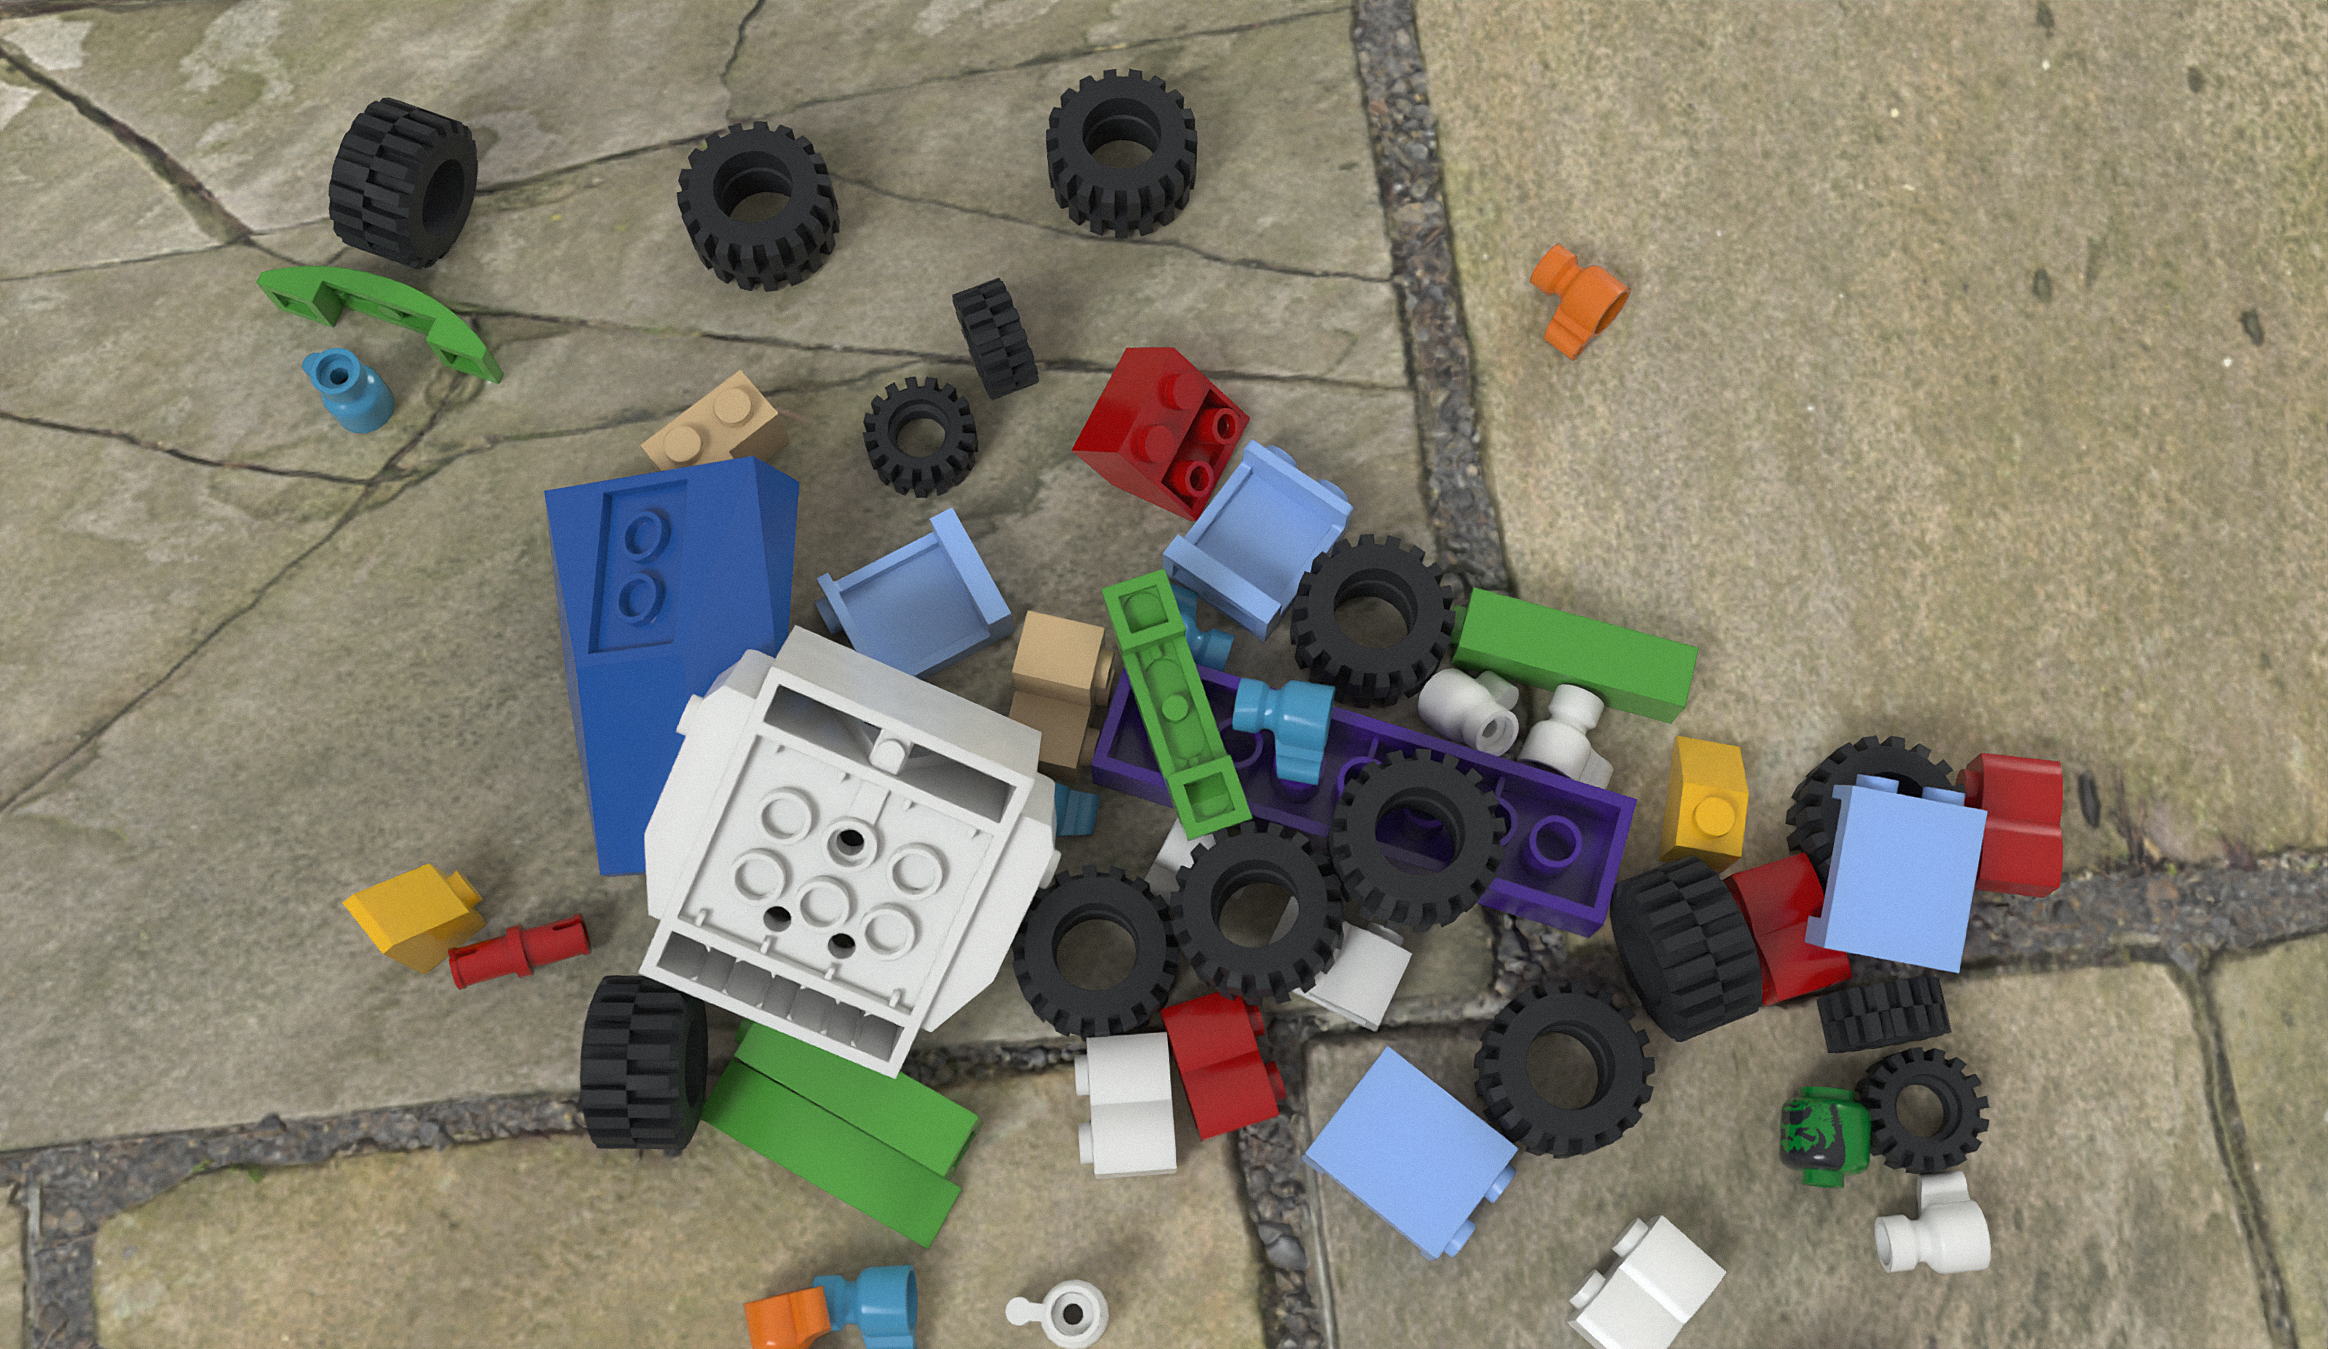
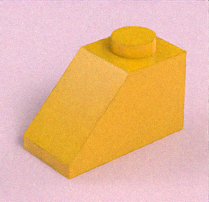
[1658,736,1749,873]
[342,863,488,975]

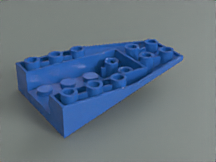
[544,456,799,877]

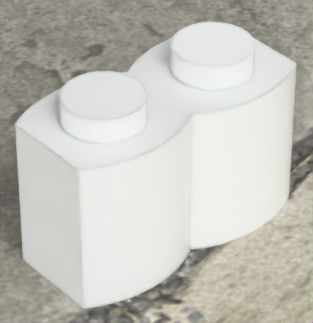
[1268,897,1412,1032]
[1074,1032,1177,1179]
[1566,1215,1726,1349]

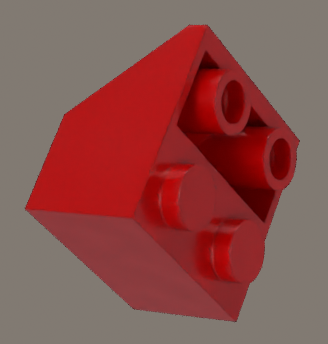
[1071,347,1250,521]

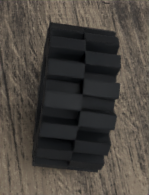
[952,278,1039,400]
[863,376,978,498]
[1816,976,1952,1054]
[1854,1047,1989,1174]

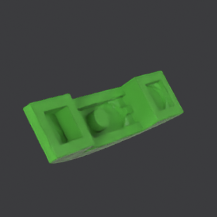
[256,266,504,384]
[1101,568,1252,841]
[700,1058,963,1249]

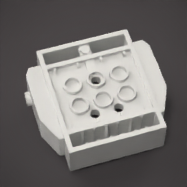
[638,625,1061,1079]

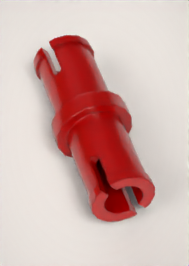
[448,913,592,990]

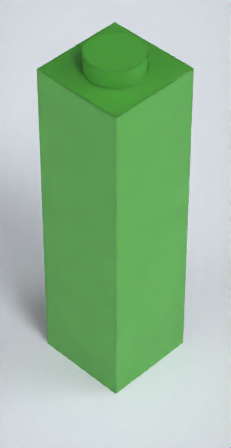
[1450,587,1699,724]
[734,1017,983,1181]

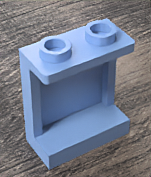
[1163,440,1354,643]
[814,508,1015,680]
[1804,774,1988,973]
[1301,1046,1519,1261]

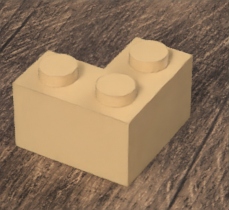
[640,370,790,472]
[1008,610,1116,784]

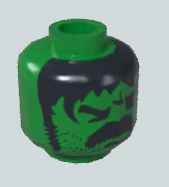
[1779,1086,1871,1189]

